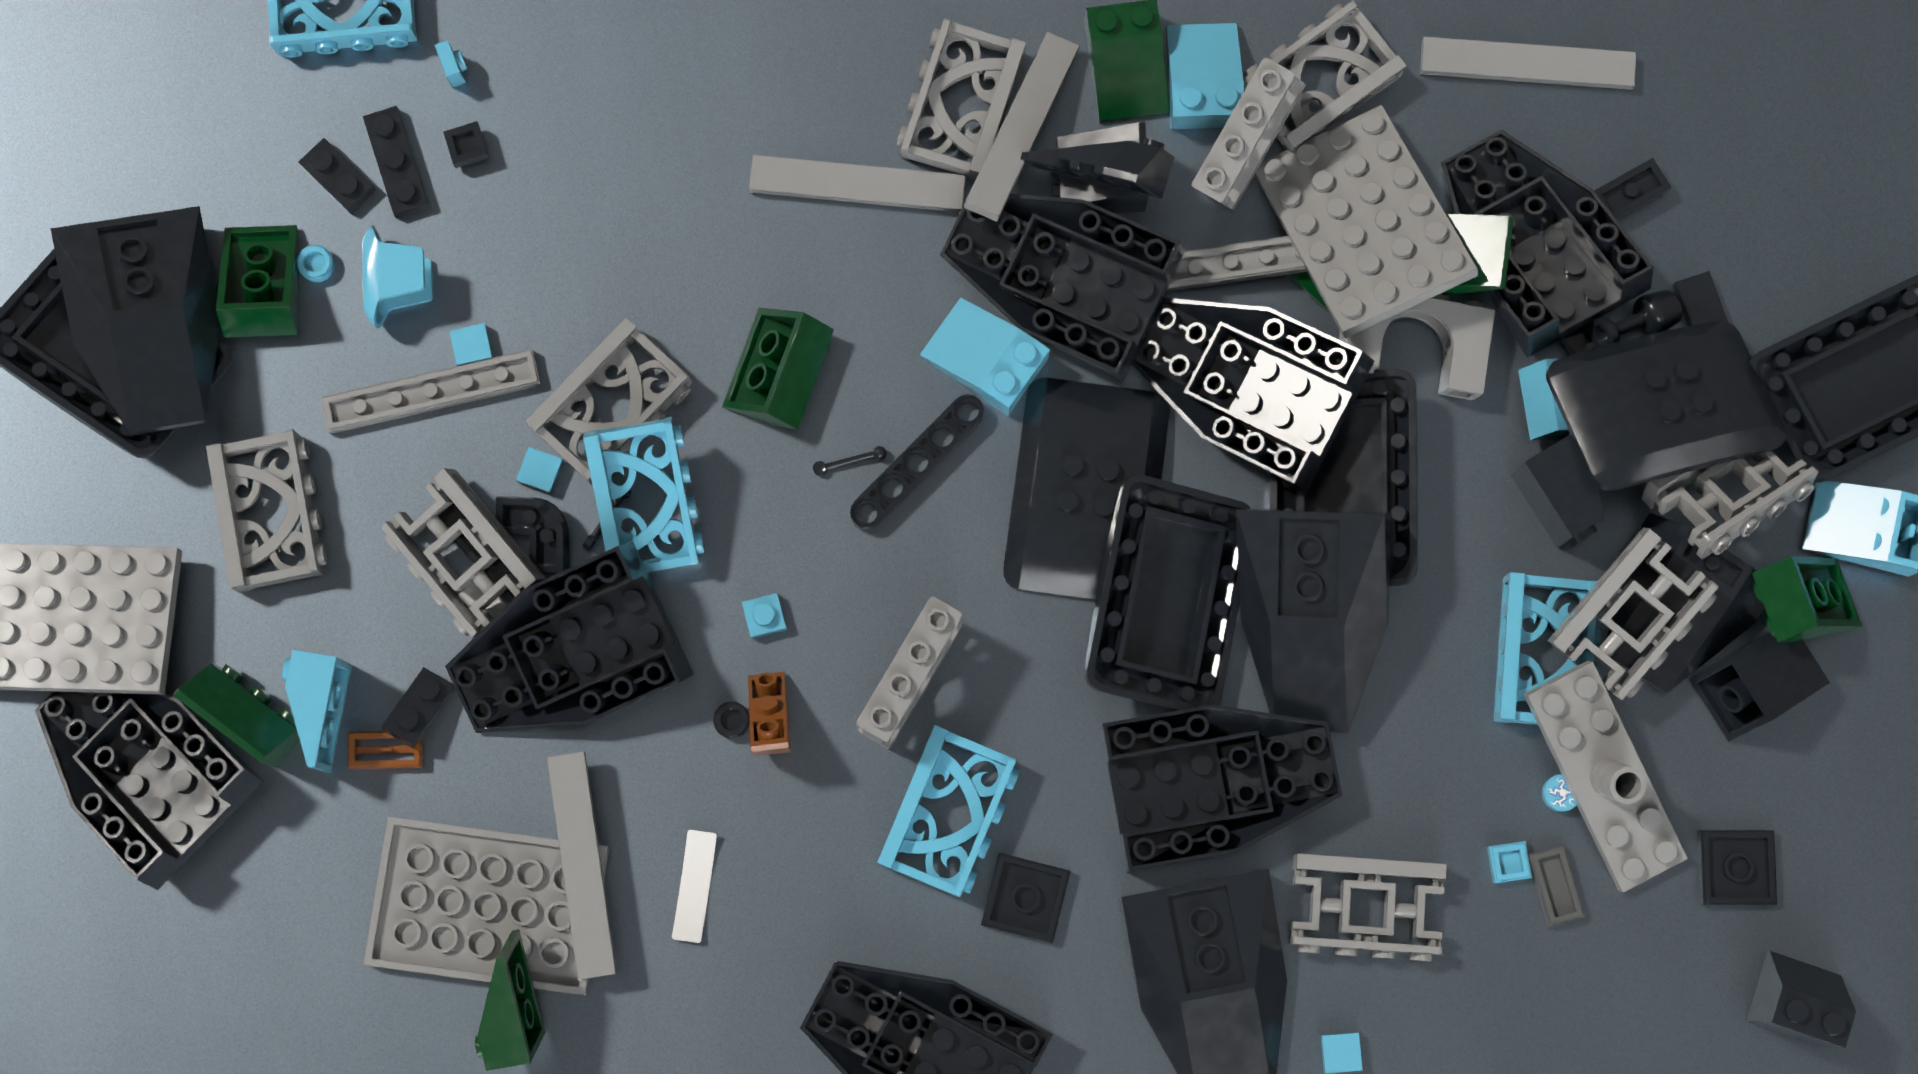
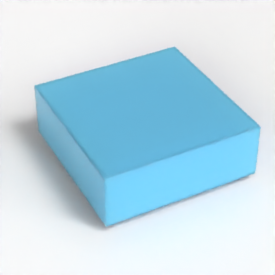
[449,323,493,366]
[516,447,564,494]
[1487,841,1532,884]
[1320,1032,1363,1074]

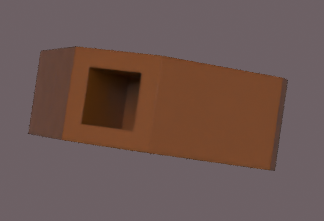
[748,672,792,756]

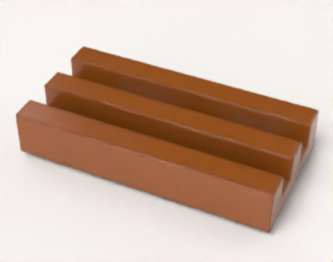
[347,731,424,769]

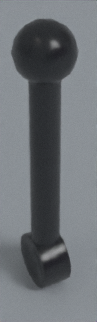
[813,446,887,476]
[582,488,631,551]

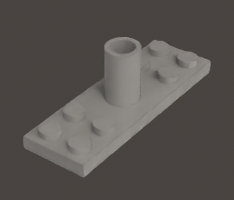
[1523,660,1688,893]

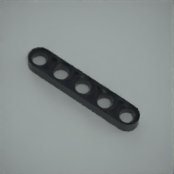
[850,394,984,531]

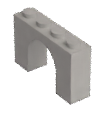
[1339,294,1495,401]

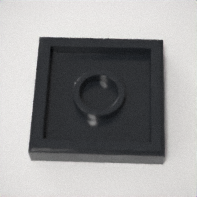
[1697,830,1777,905]
[981,853,1071,943]

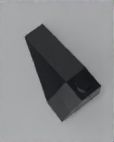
[1020,138,1175,199]

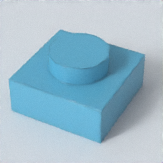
[435,40,468,88]
[742,593,787,639]

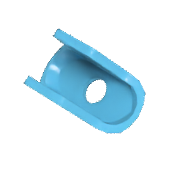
[362,225,433,329]

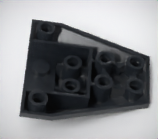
[1607,513,1765,694]

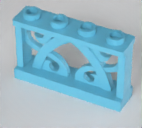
[268,0,418,58]
[583,417,705,573]
[1493,572,1601,725]
[877,725,1020,898]

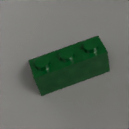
[722,308,834,429]
[173,664,300,768]

